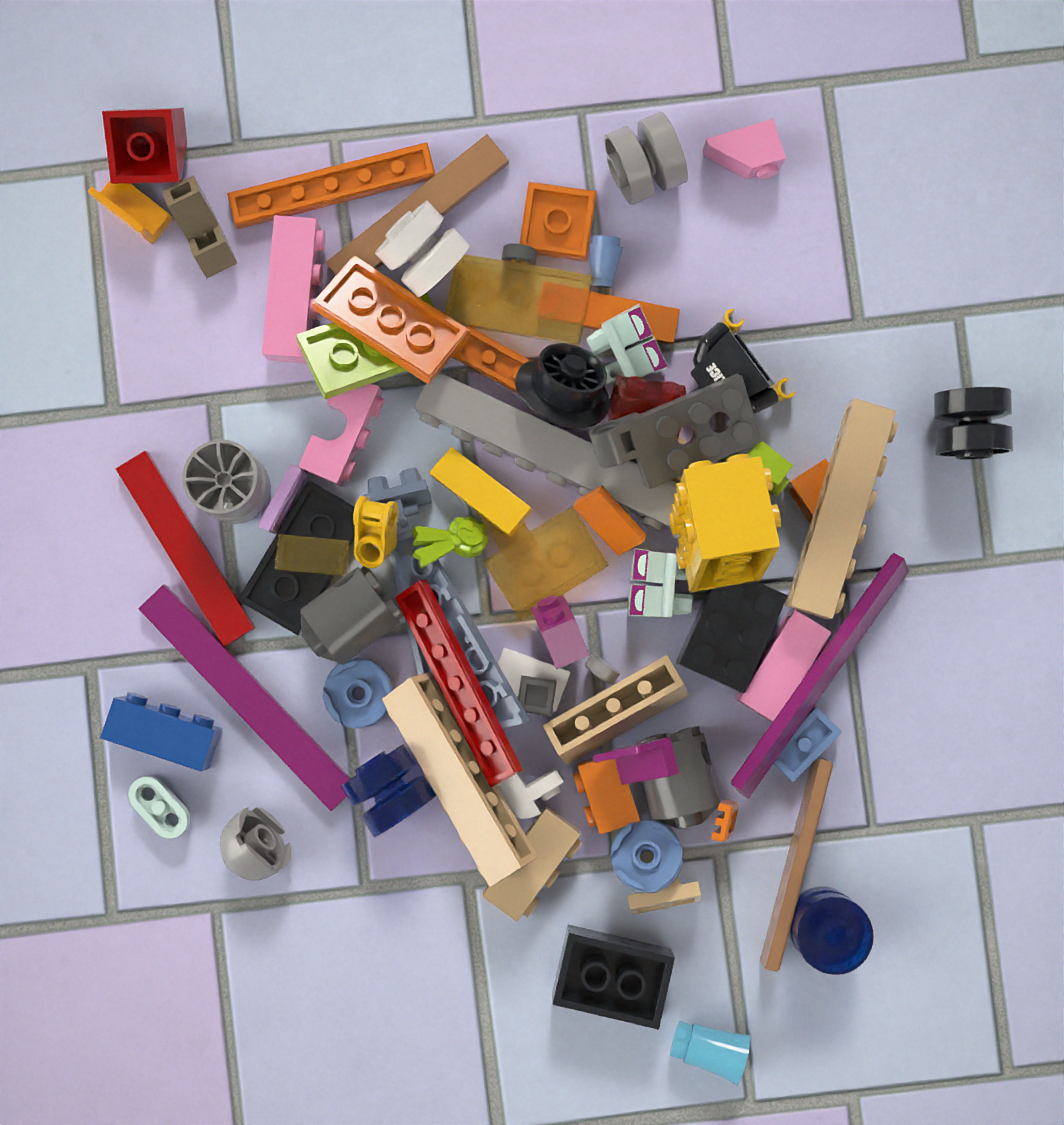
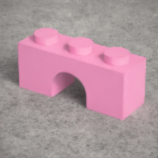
[298,383,385,487]

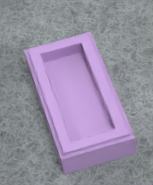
[258,464,307,534]

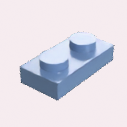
[774,706,842,782]

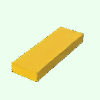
[429,447,532,537]

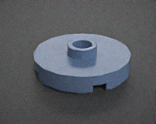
[323,658,394,729]
[611,820,683,893]

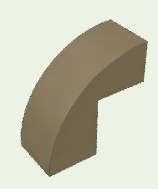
[162,175,238,279]

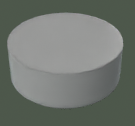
[585,653,621,684]

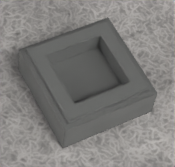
[518,675,557,717]

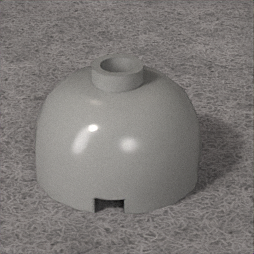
[220,807,291,881]

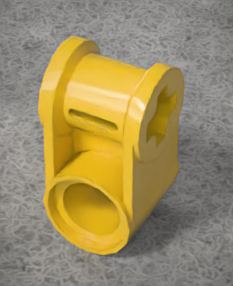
[353,496,399,568]

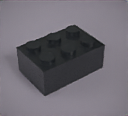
[675,581,788,693]
[552,924,675,1030]

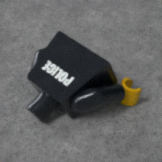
[688,309,795,414]

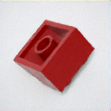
[102,108,187,184]

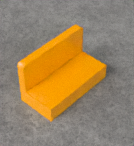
[87,181,173,244]

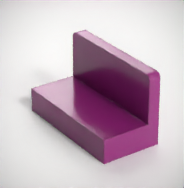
[593,737,679,785]

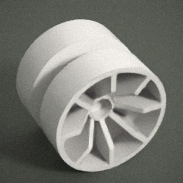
[375,200,470,297]

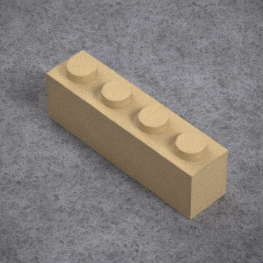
[542,655,689,765]

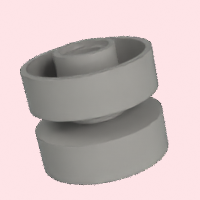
[604,112,688,205]
[182,439,271,524]

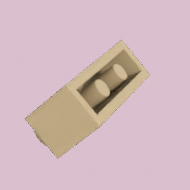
[482,805,582,922]

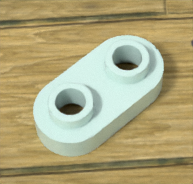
[128,776,191,839]

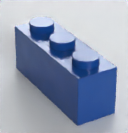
[100,692,223,772]

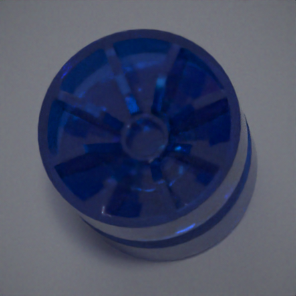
[340,744,437,838]
[788,886,874,975]

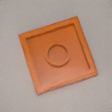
[519,181,597,262]

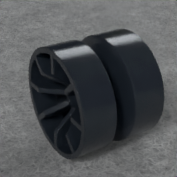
[934,387,1013,460]

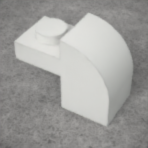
[497,767,564,819]

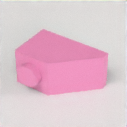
[702,119,786,180]

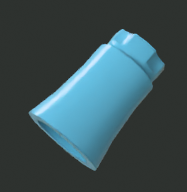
[670,1021,751,1086]

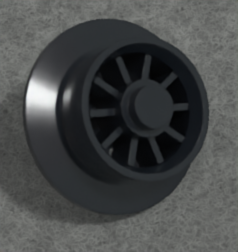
[515,343,610,428]

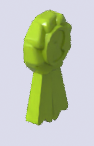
[412,516,489,568]

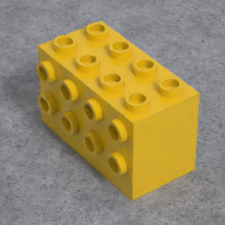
[669,454,781,593]

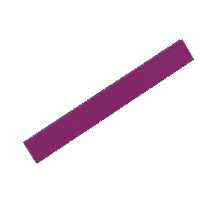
[730,553,909,799]
[138,584,358,811]

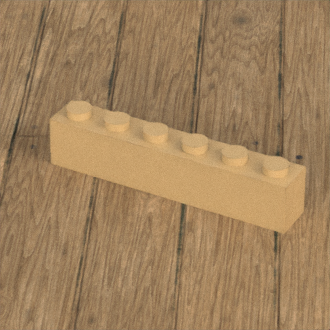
[785,398,898,619]
[382,672,539,887]

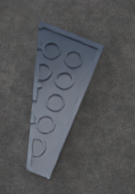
[389,530,530,728]

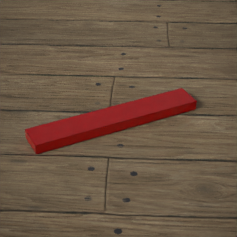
[115,451,256,646]
[395,579,523,788]

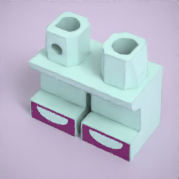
[586,303,667,385]
[627,548,693,618]

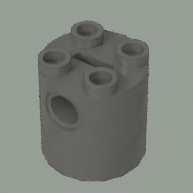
[300,566,404,665]
[636,726,721,829]

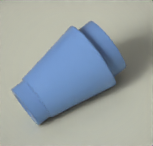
[589,235,623,288]

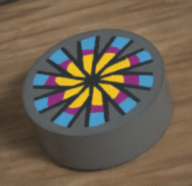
[501,243,537,267]

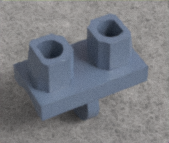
[363,467,432,528]

